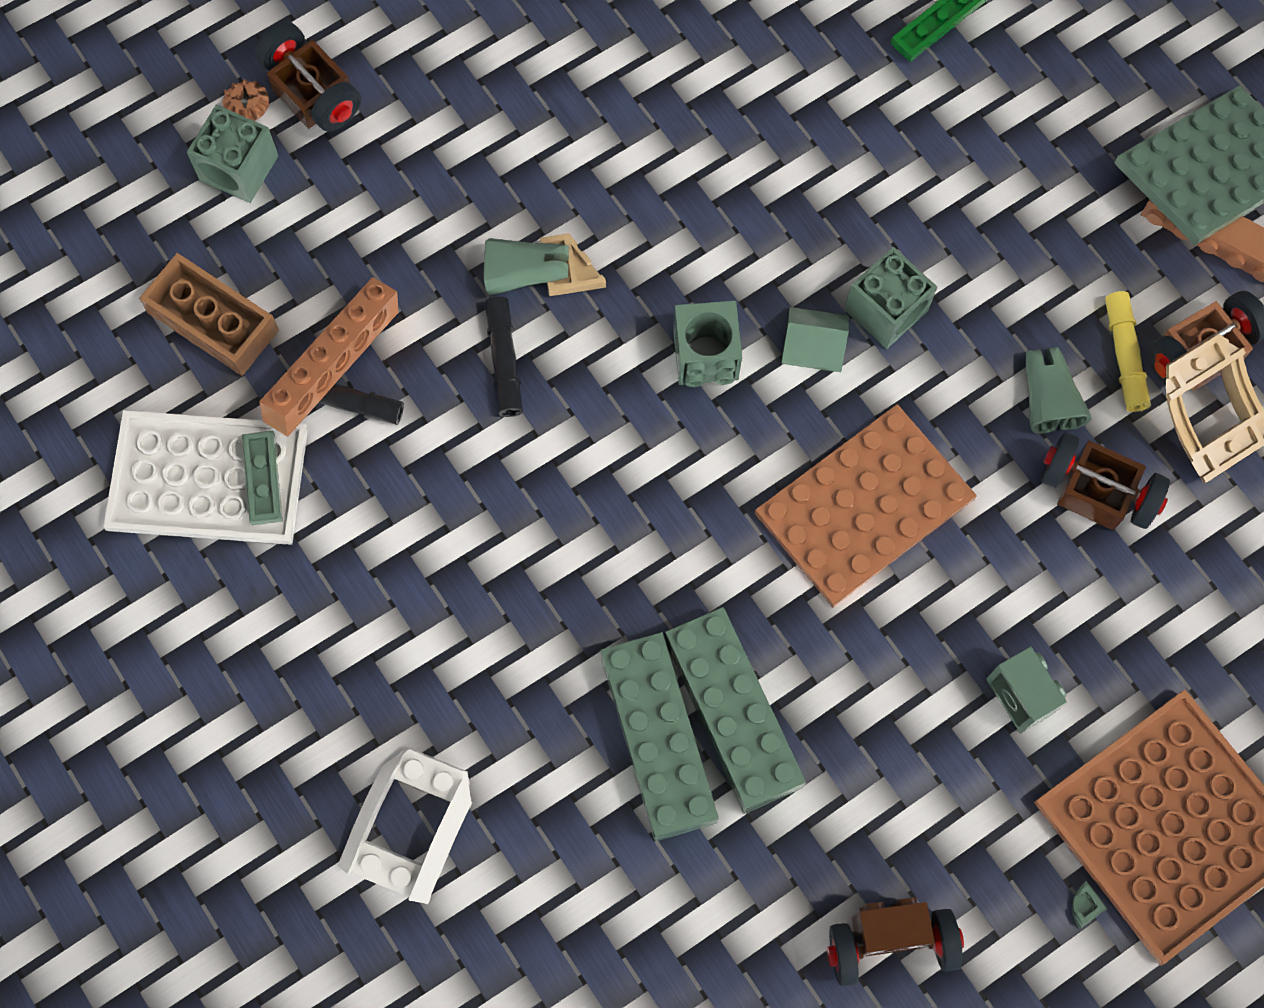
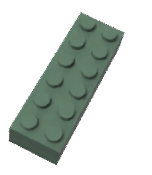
[665,607,806,814]
[601,632,719,842]

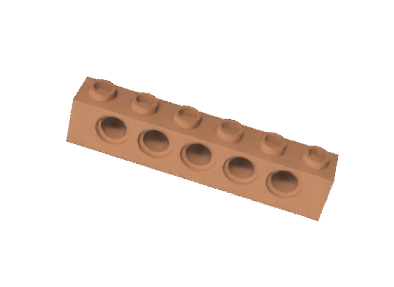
[259,277,398,437]

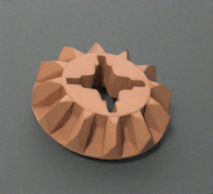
[222,79,269,121]

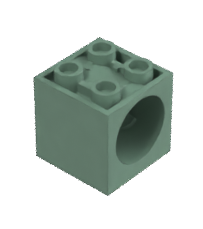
[187,105,278,203]
[844,247,937,349]
[673,301,742,387]

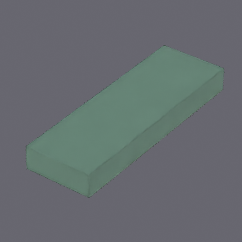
[242,430,283,526]

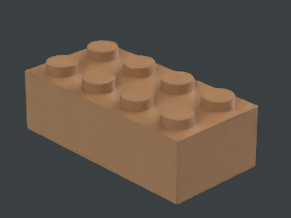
[139,253,279,376]

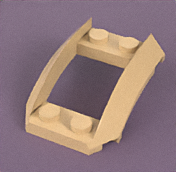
[1166,334,1264,483]

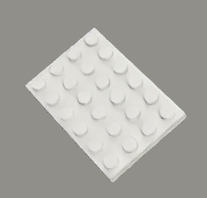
[103,410,308,545]

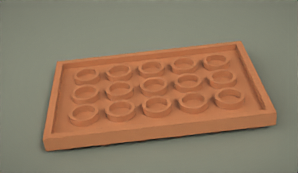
[754,404,977,608]

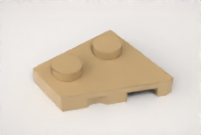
[540,233,606,296]

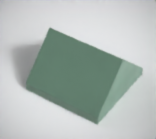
[781,307,849,373]

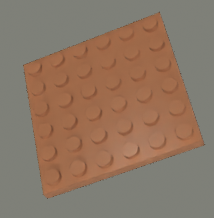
[1034,689,1264,965]

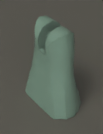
[484,238,569,296]
[1026,347,1091,434]

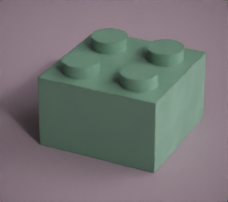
[986,647,1067,734]

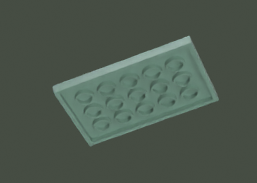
[1114,86,1264,246]

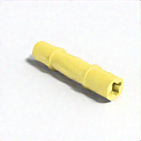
[1105,291,1151,412]

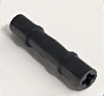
[485,296,523,417]
[283,370,404,425]

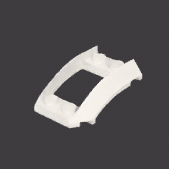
[338,747,473,904]

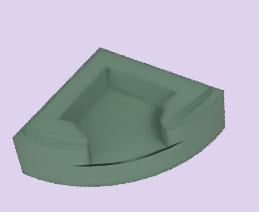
[1072,881,1107,929]

